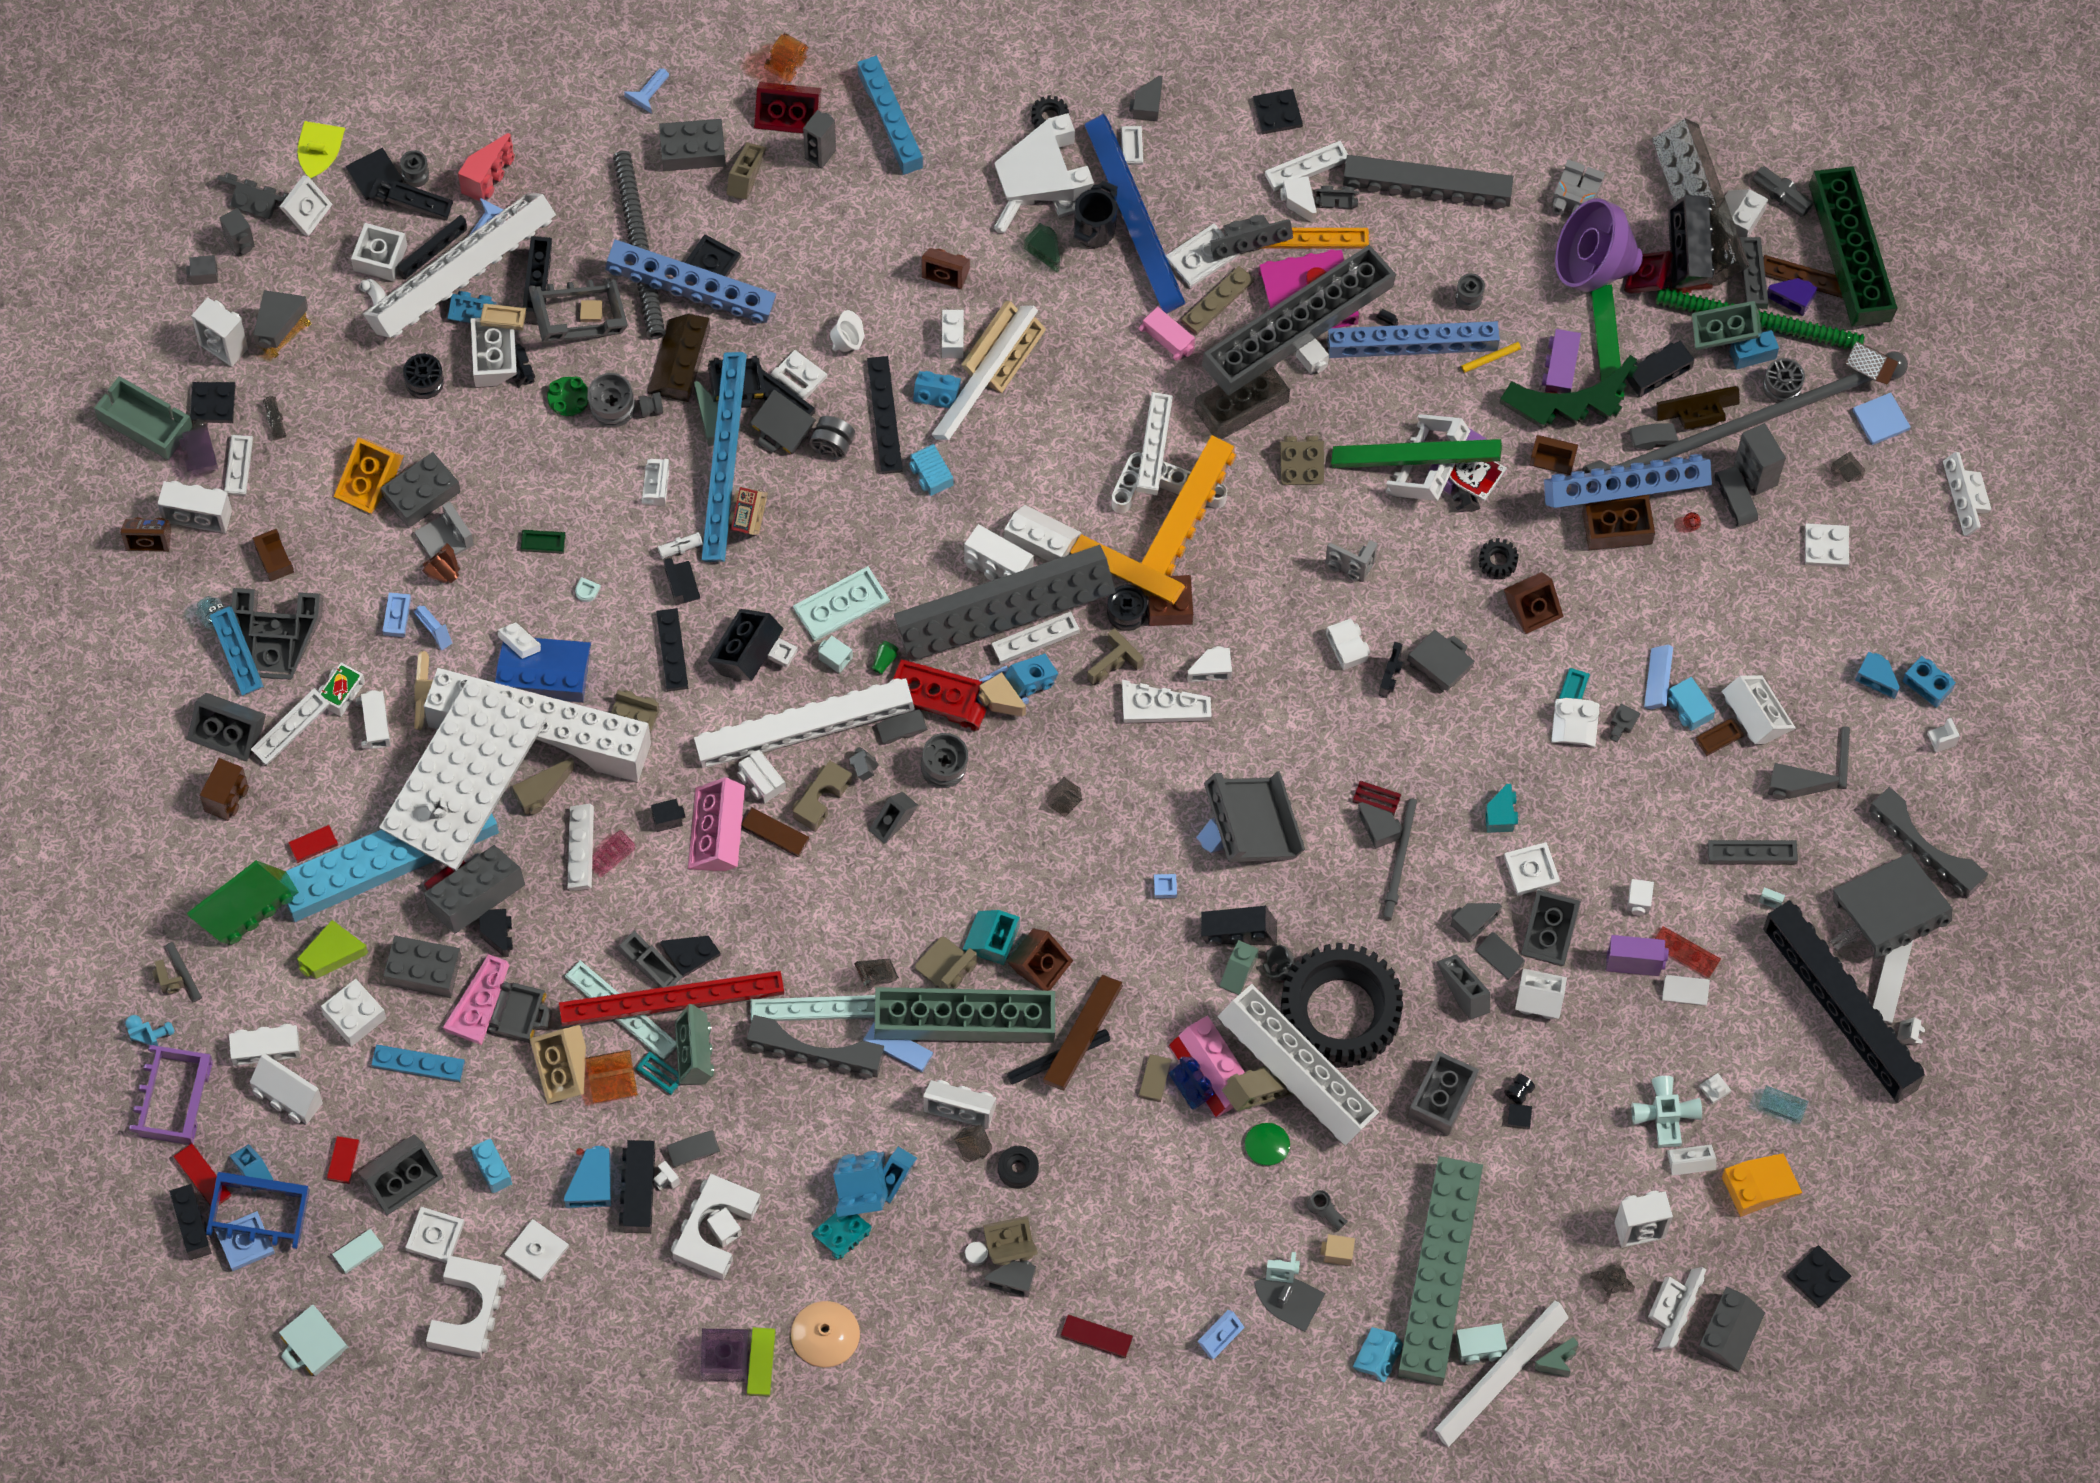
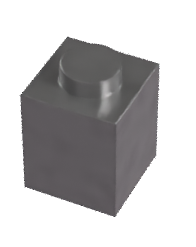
[186,255,218,285]

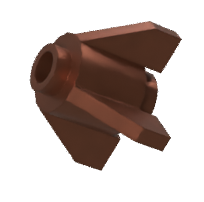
[422,543,460,583]

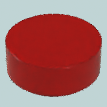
[1306,267,1326,284]

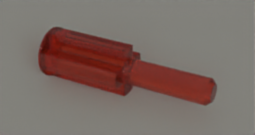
[1669,281,1713,293]

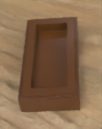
[1695,717,1744,756]

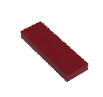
[1061,1314,1133,1359]

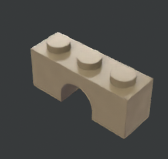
[792,760,852,832]

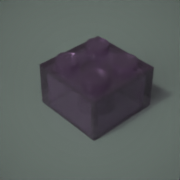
[700,1328,749,1382]

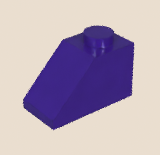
[1767,278,1817,316]

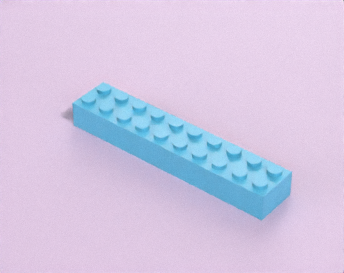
[286,813,499,922]

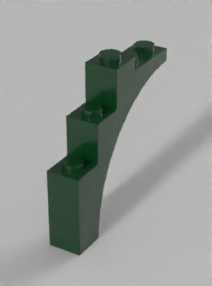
[1500,355,1638,429]

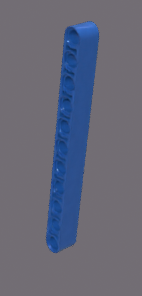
[1085,114,1185,314]

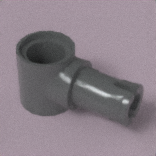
[1307,1190,1348,1231]

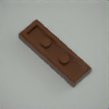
[741,807,810,857]

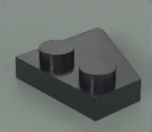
[660,935,721,978]

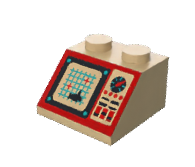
[729,487,768,535]

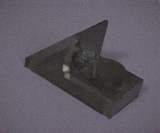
[854,958,899,992]

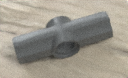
[1752,166,1814,217]

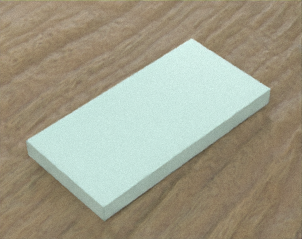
[793,566,890,642]

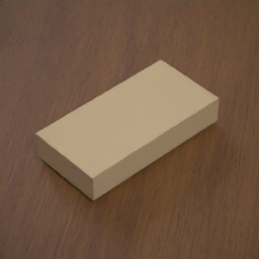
[480,303,526,331]

